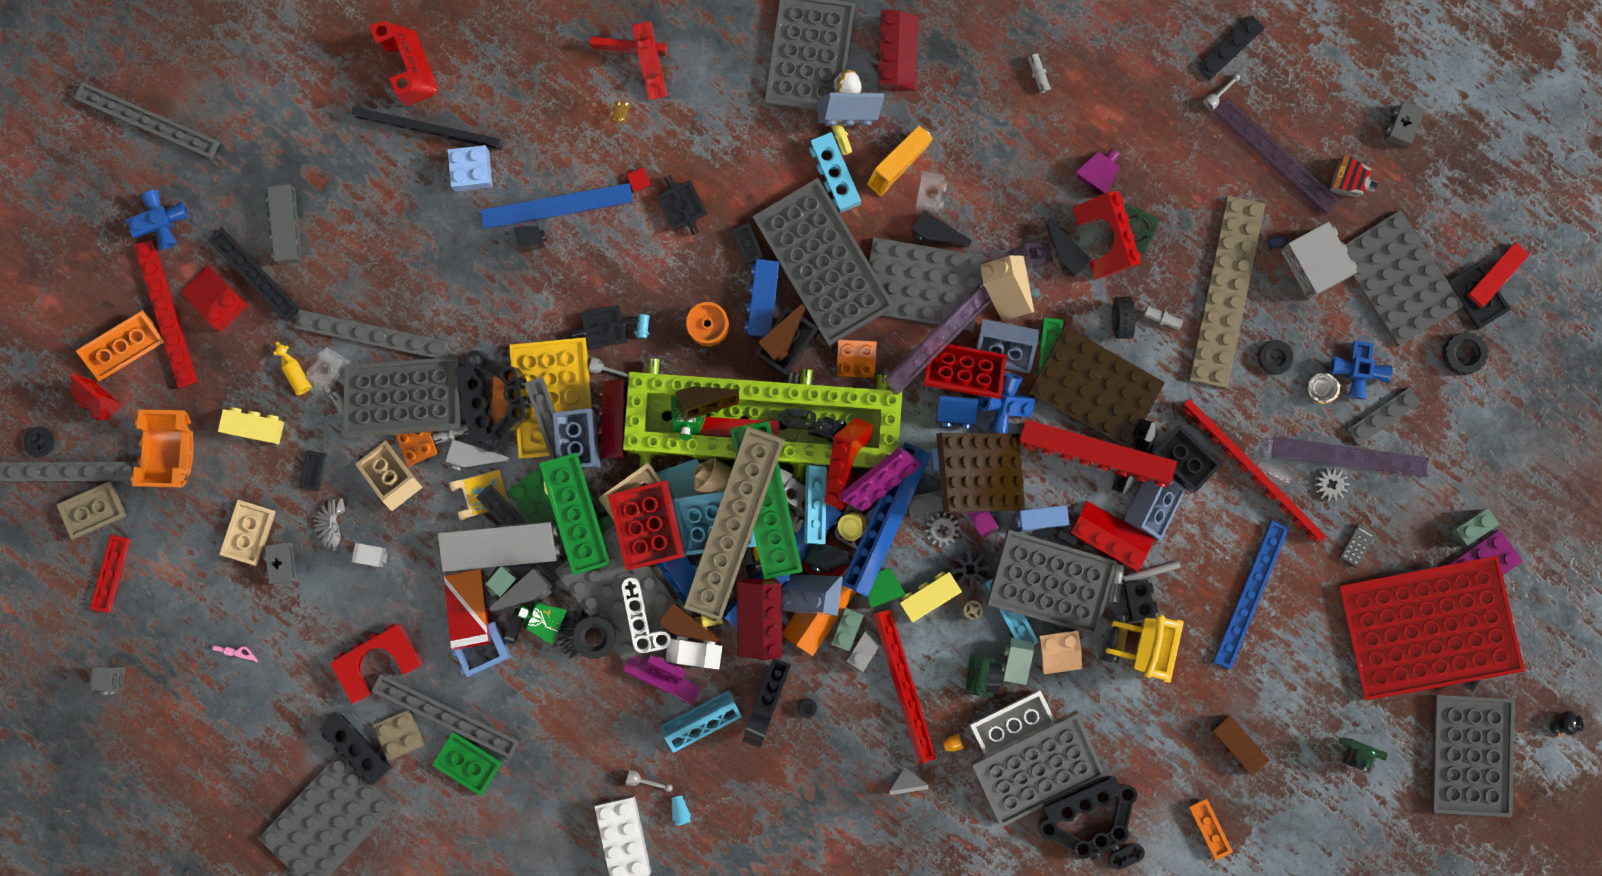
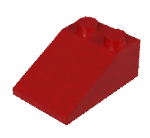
[181,265,248,332]
[71,373,122,422]

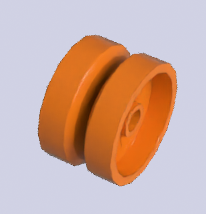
[686,302,729,347]

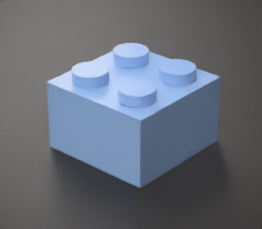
[448,145,493,192]

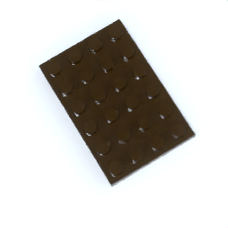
[1028,326,1165,448]
[936,433,1026,513]

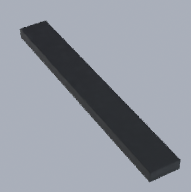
[351,106,503,150]

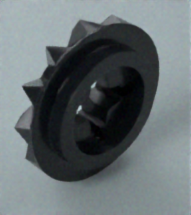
[24,427,56,457]

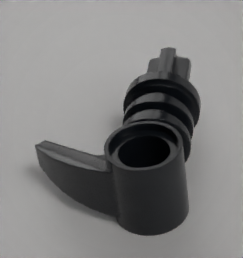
[808,417,847,442]

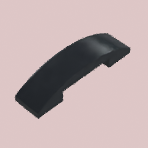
[1111,418,1155,494]

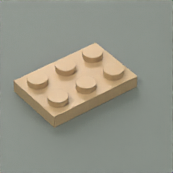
[219,500,276,566]

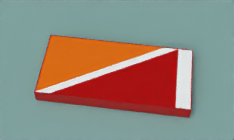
[444,569,490,651]

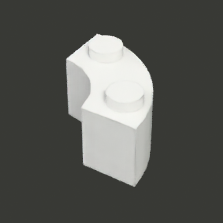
[665,636,722,669]

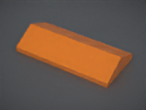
[76,310,164,381]

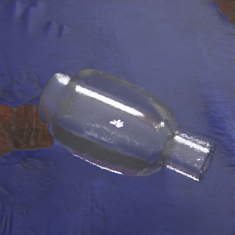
[1257,461,1293,486]

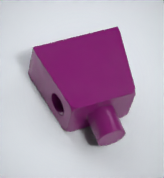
[1074,149,1120,195]
[967,512,1001,539]

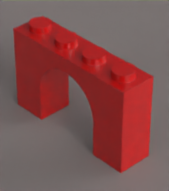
[1072,191,1141,280]
[824,418,873,510]
[330,623,424,704]

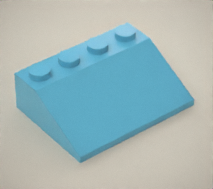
[673,491,757,556]

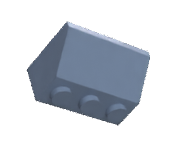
[817,93,884,127]
[976,319,1039,373]
[553,408,601,470]
[1124,480,1186,540]
[781,574,843,616]

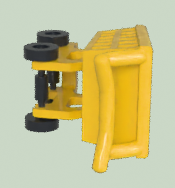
[1098,613,1184,683]

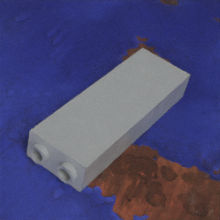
[438,520,562,572]

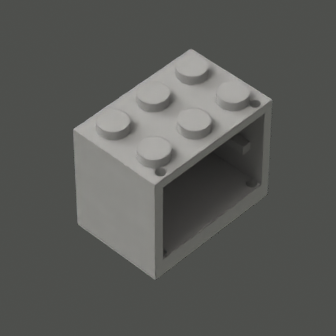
[1280,222,1357,300]

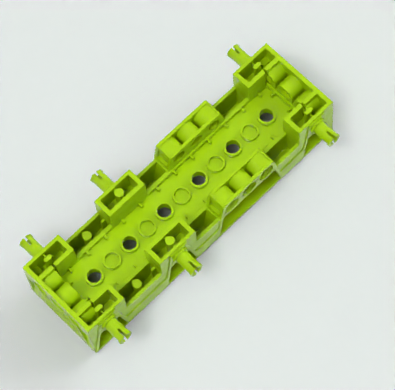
[623,358,902,485]

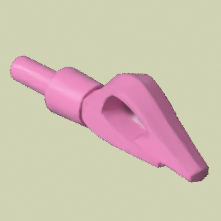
[213,645,258,662]

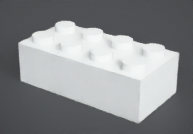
[969,690,1055,755]
[595,796,651,876]

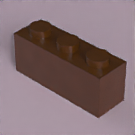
[1210,715,1270,776]

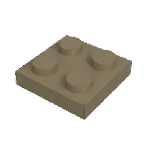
[373,710,425,761]

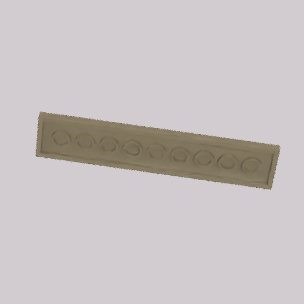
[1189,196,1265,389]
[684,426,785,621]

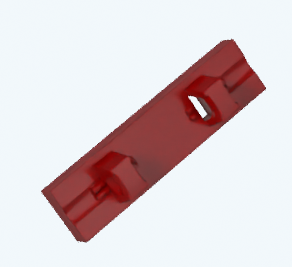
[631,21,668,100]

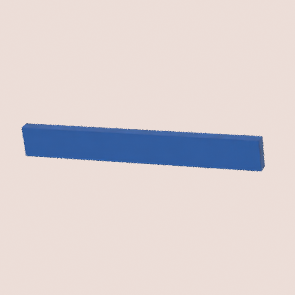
[480,183,633,230]
[1212,520,1289,670]

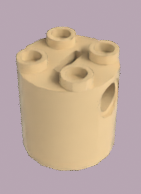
[693,457,732,494]

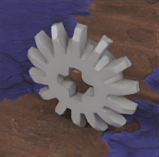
[1314,467,1349,502]
[925,513,960,547]

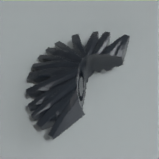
[557,610,589,659]

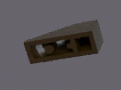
[675,386,739,421]

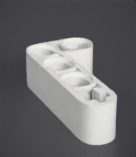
[622,577,671,653]

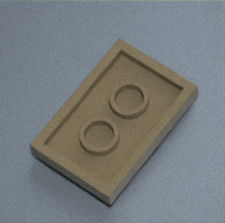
[57,481,127,540]

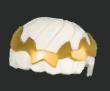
[834,70,862,93]
[1308,373,1340,404]

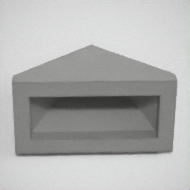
[889,768,929,795]

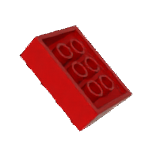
[924,341,1007,399]
[608,481,686,571]

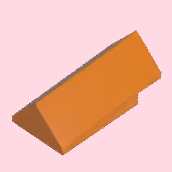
[782,585,856,656]

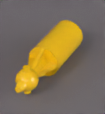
[273,341,312,395]

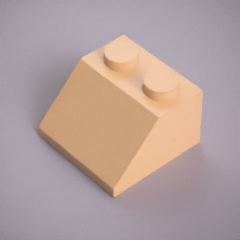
[1037,631,1082,675]

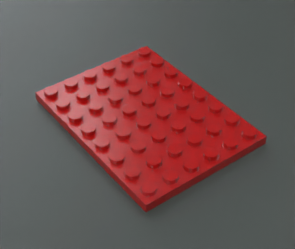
[1339,555,1525,701]

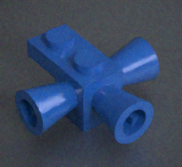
[126,190,190,250]
[1330,340,1393,400]
[978,373,1036,434]

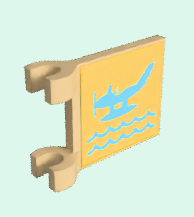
[449,469,510,521]

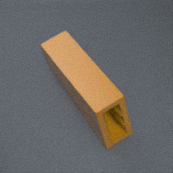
[867,126,933,197]

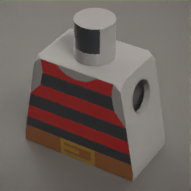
[1328,154,1378,197]

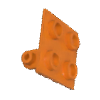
[837,339,877,378]
[395,432,439,467]

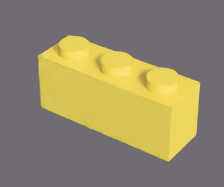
[218,407,284,445]
[900,571,962,623]

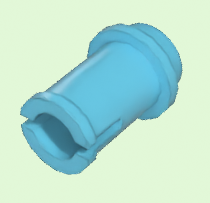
[634,314,650,339]

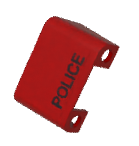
[369,21,438,107]

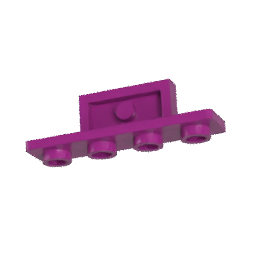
[623,655,700,704]

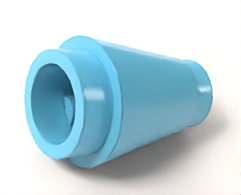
[671,796,691,826]

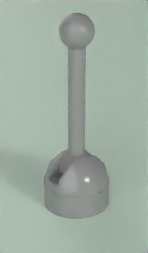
[1202,74,1240,111]
[588,357,629,380]
[625,770,673,792]

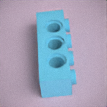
[809,132,861,213]

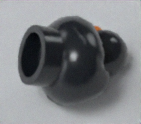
[1550,711,1584,738]

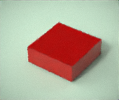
[626,167,652,193]

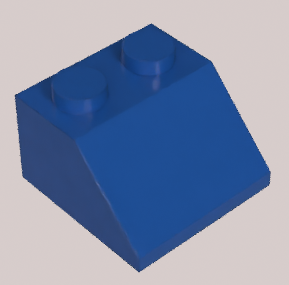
[936,396,979,429]

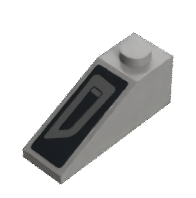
[446,440,510,471]

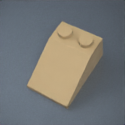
[980,256,1034,321]
[355,440,423,511]
[598,462,661,521]

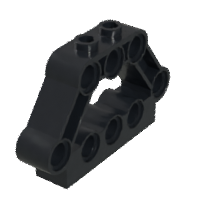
[455,350,531,452]
[742,658,791,748]
[1037,775,1138,860]

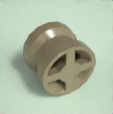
[963,601,983,620]

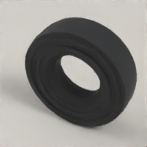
[1258,340,1294,375]

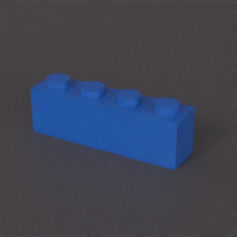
[744,259,780,339]
[656,556,697,606]

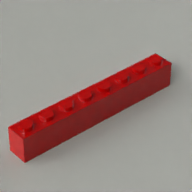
[1020,419,1177,488]

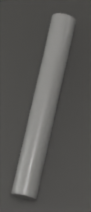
[1123,561,1180,583]

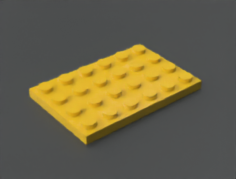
[509,338,592,459]

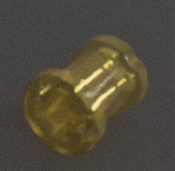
[610,101,631,124]

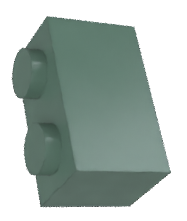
[1449,508,1499,546]
[486,566,521,598]
[831,608,864,651]
[1001,638,1034,685]

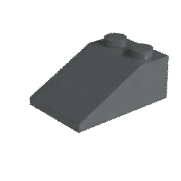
[489,569,553,611]

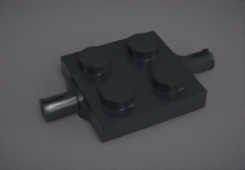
[656,175,707,236]
[572,304,637,351]

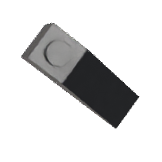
[911,210,972,247]
[1045,220,1091,278]

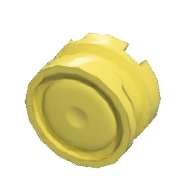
[838,511,868,541]

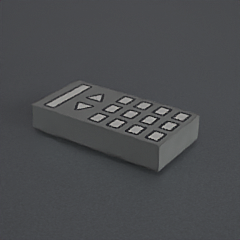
[1340,524,1376,567]

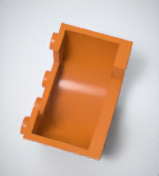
[130,409,194,488]

